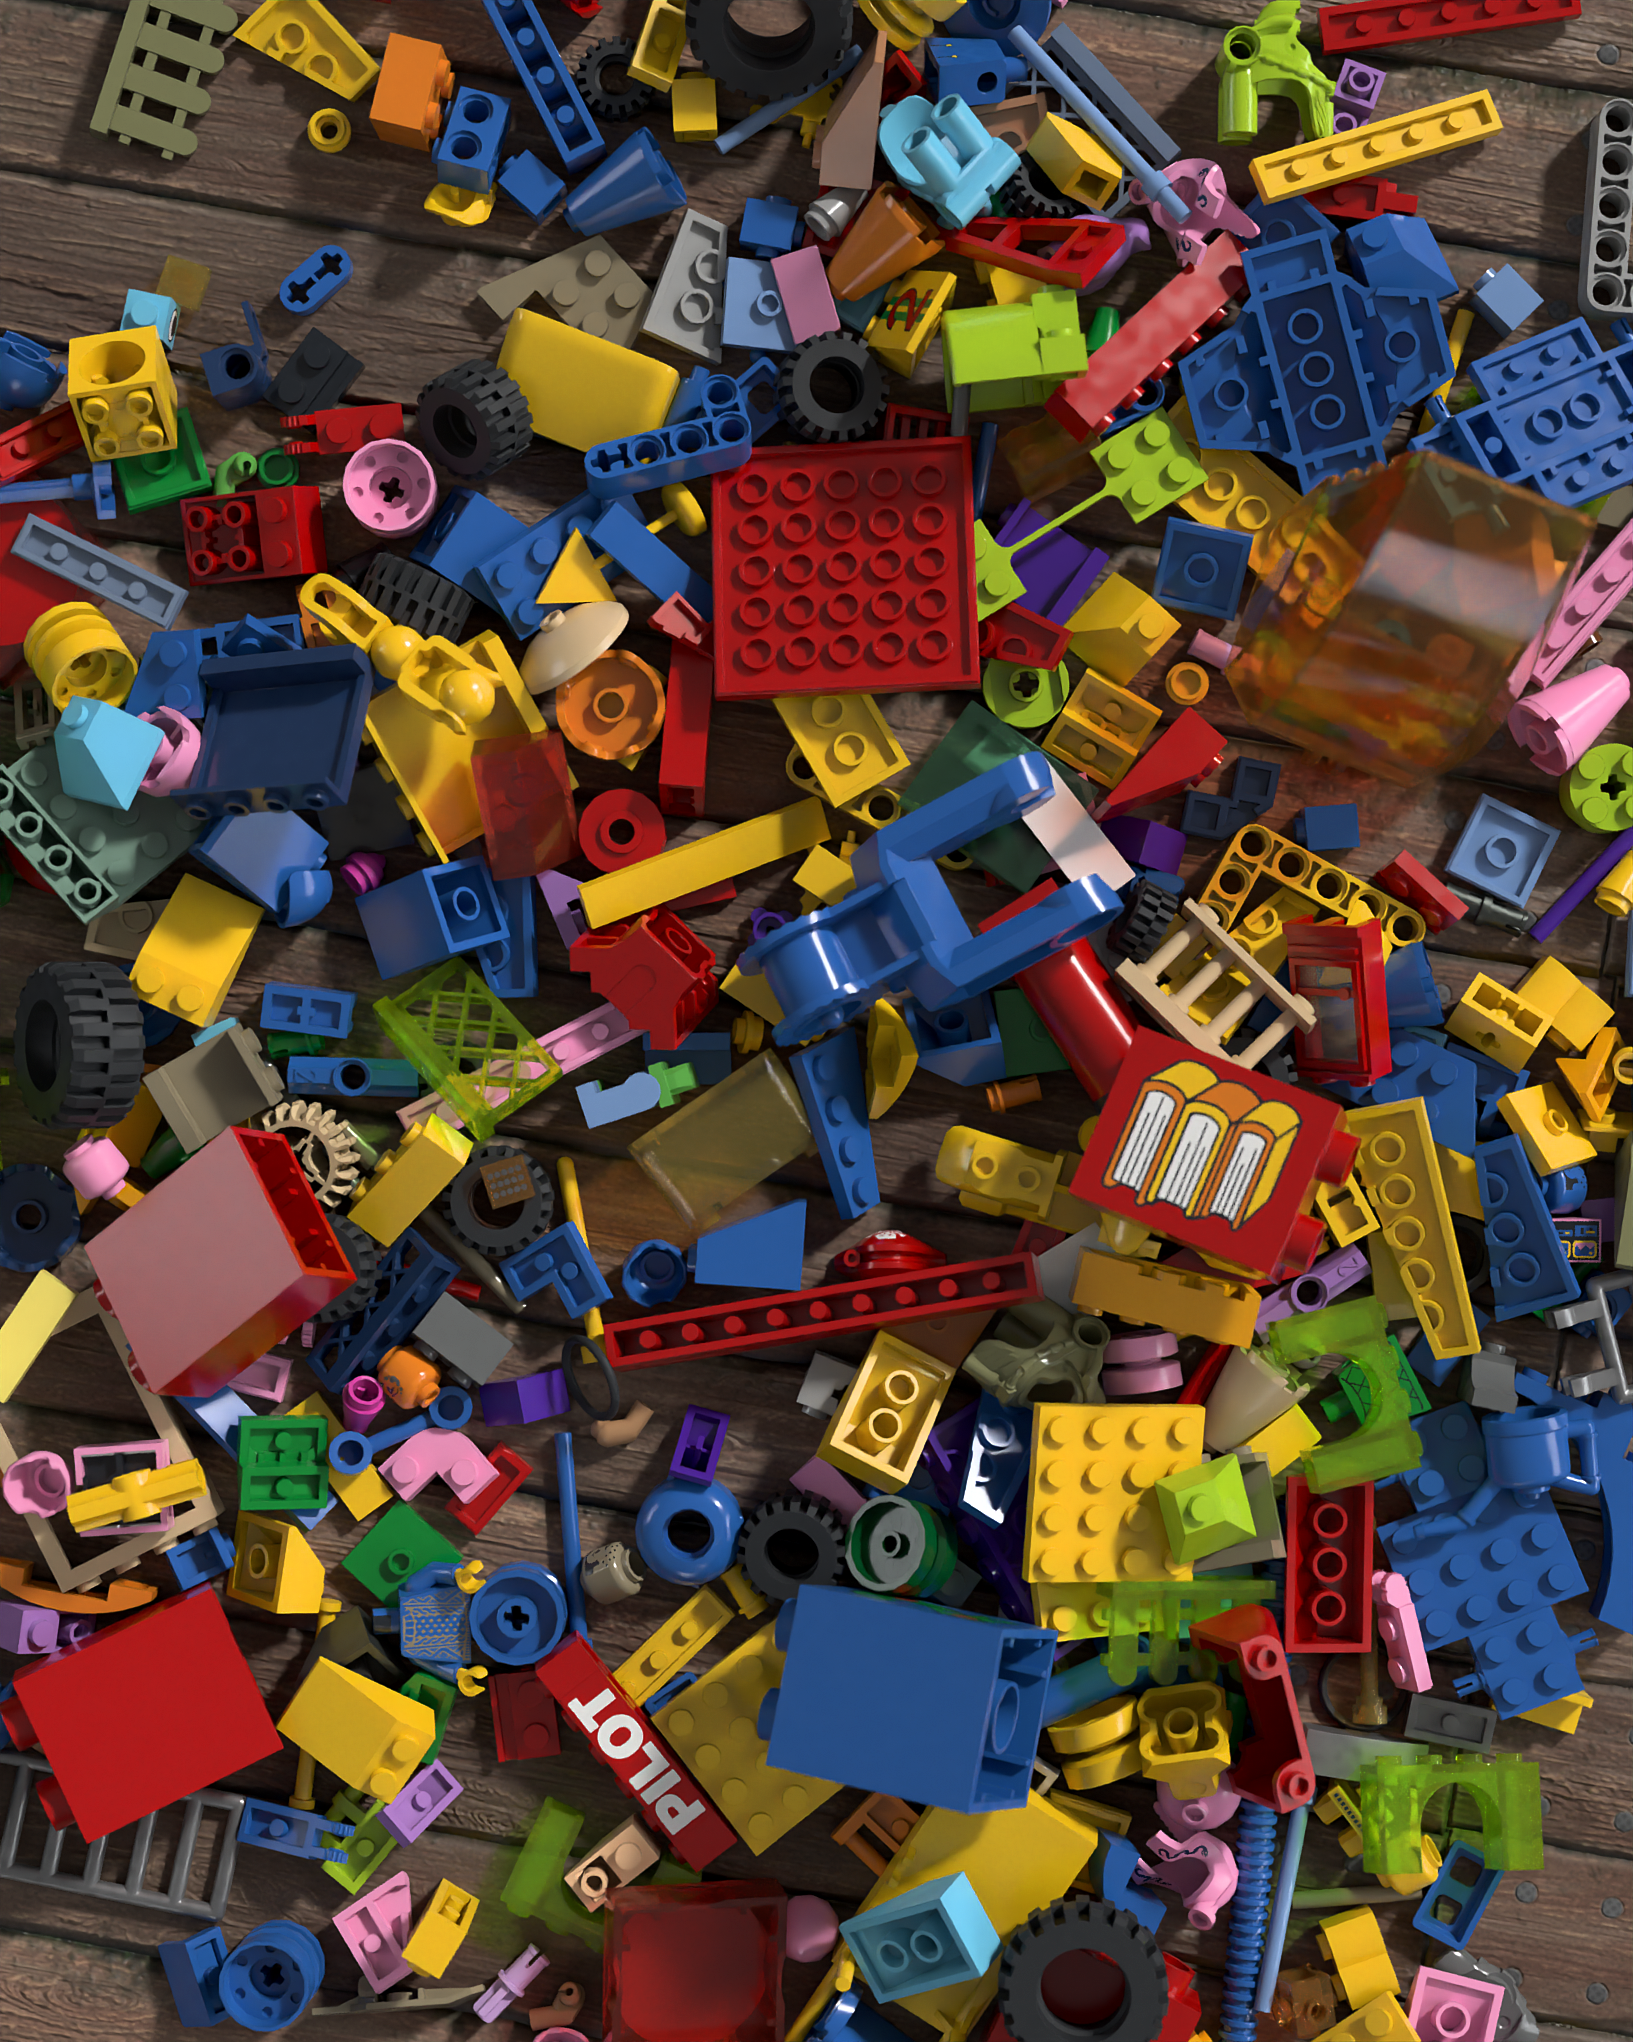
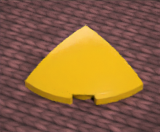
[865,998,919,1119]

